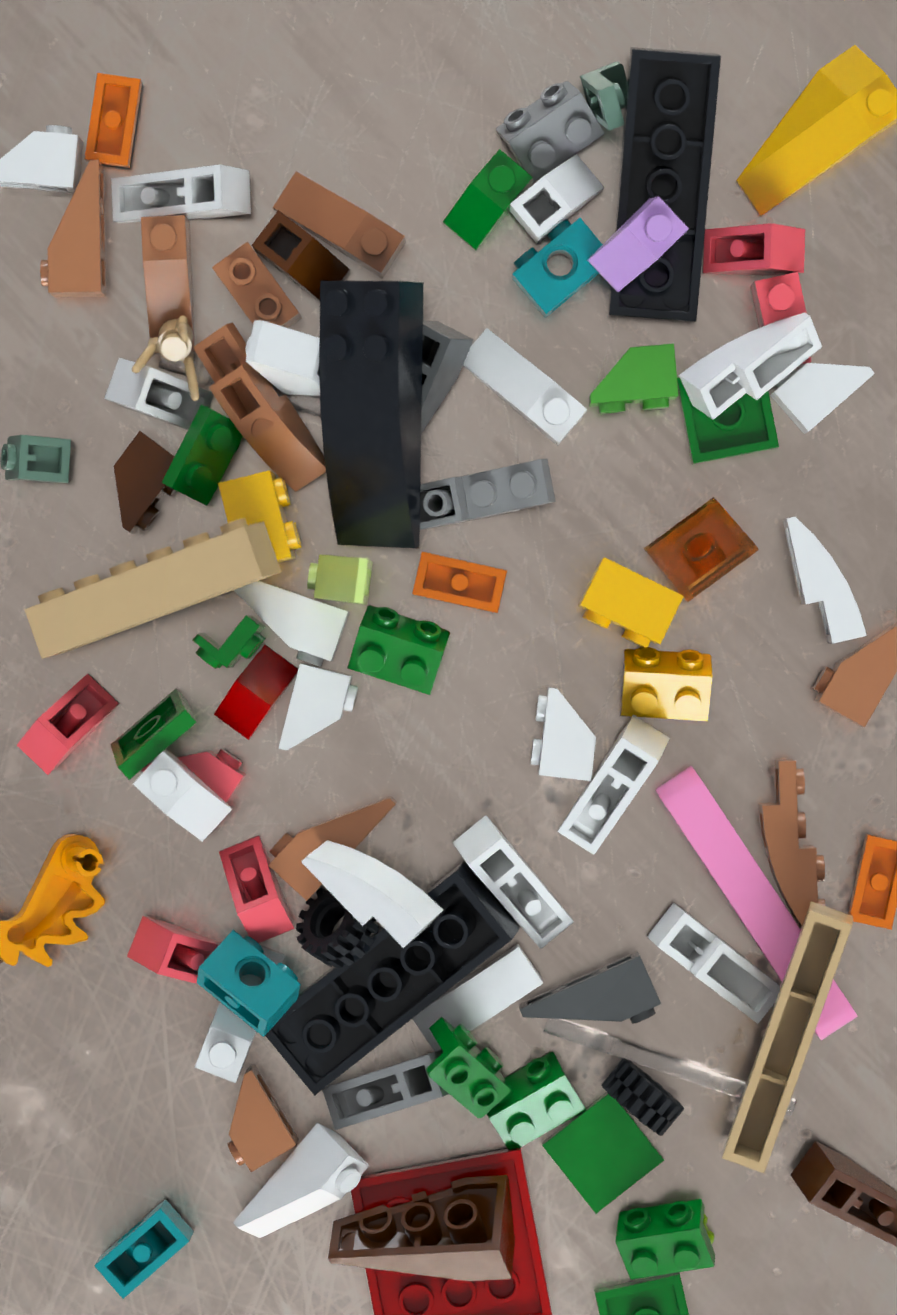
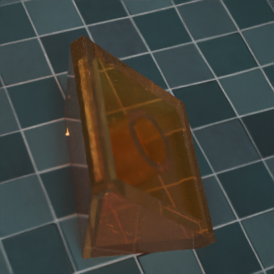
[644,497,759,603]

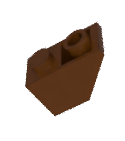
[252,210,350,301]
[114,431,176,534]

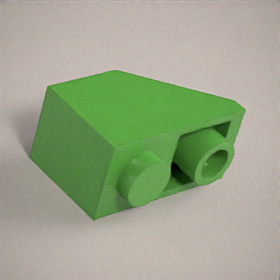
[589,344,679,414]

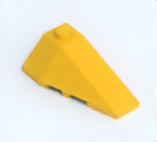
[736,45,897,217]

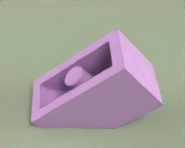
[587,196,689,292]

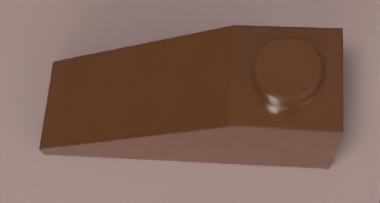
[790,1141,897,1247]

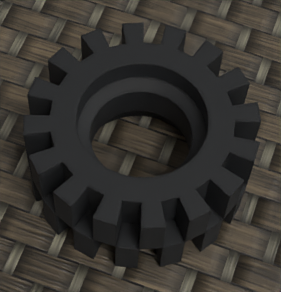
[296,887,379,968]
[601,1058,684,1136]

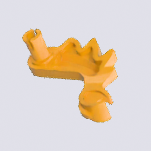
[0,834,105,967]

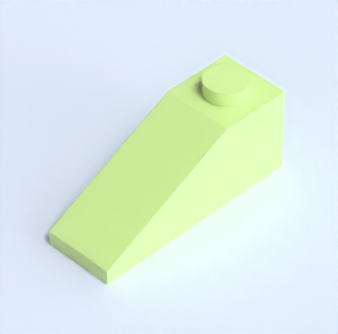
[307,555,373,605]

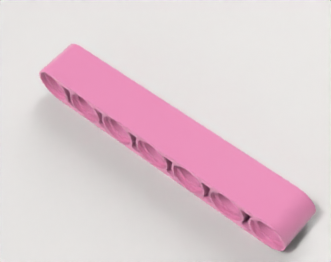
[655,766,858,1041]

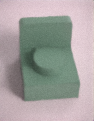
[580,62,628,131]
[0,435,71,483]

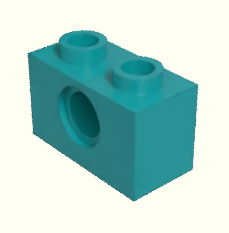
[512,218,603,318]
[197,930,301,1037]
[94,1199,194,1299]

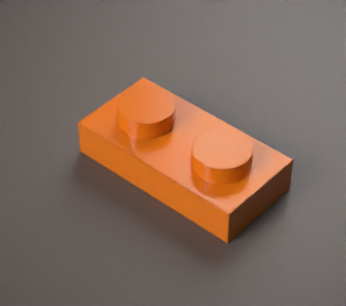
[84,73,142,168]
[412,552,507,613]
[848,834,897,930]

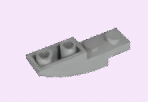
[420,459,556,530]

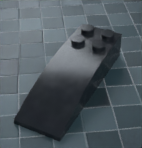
[609,47,721,322]
[319,281,424,548]
[265,860,521,1096]

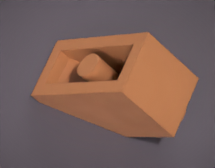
[227,1064,299,1172]

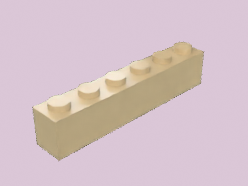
[24,518,281,659]
[722,901,853,1173]

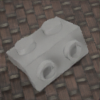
[496,81,605,182]

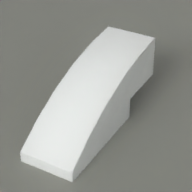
[679,313,822,420]
[783,517,867,644]
[302,840,443,948]
[647,902,781,1024]
[412,944,543,1051]

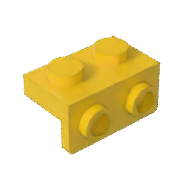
[621,647,712,721]

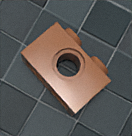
[212,241,302,328]

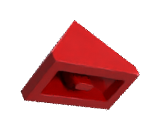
[214,644,298,740]

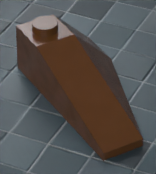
[328,1175,515,1281]

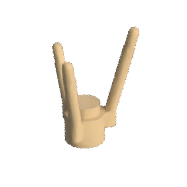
[132,316,200,401]

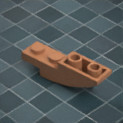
[193,322,326,492]
[758,759,826,927]

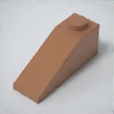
[40,160,106,297]
[273,171,406,279]
[141,215,195,354]
[813,622,897,727]
[268,796,397,901]

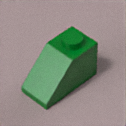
[443,149,533,251]

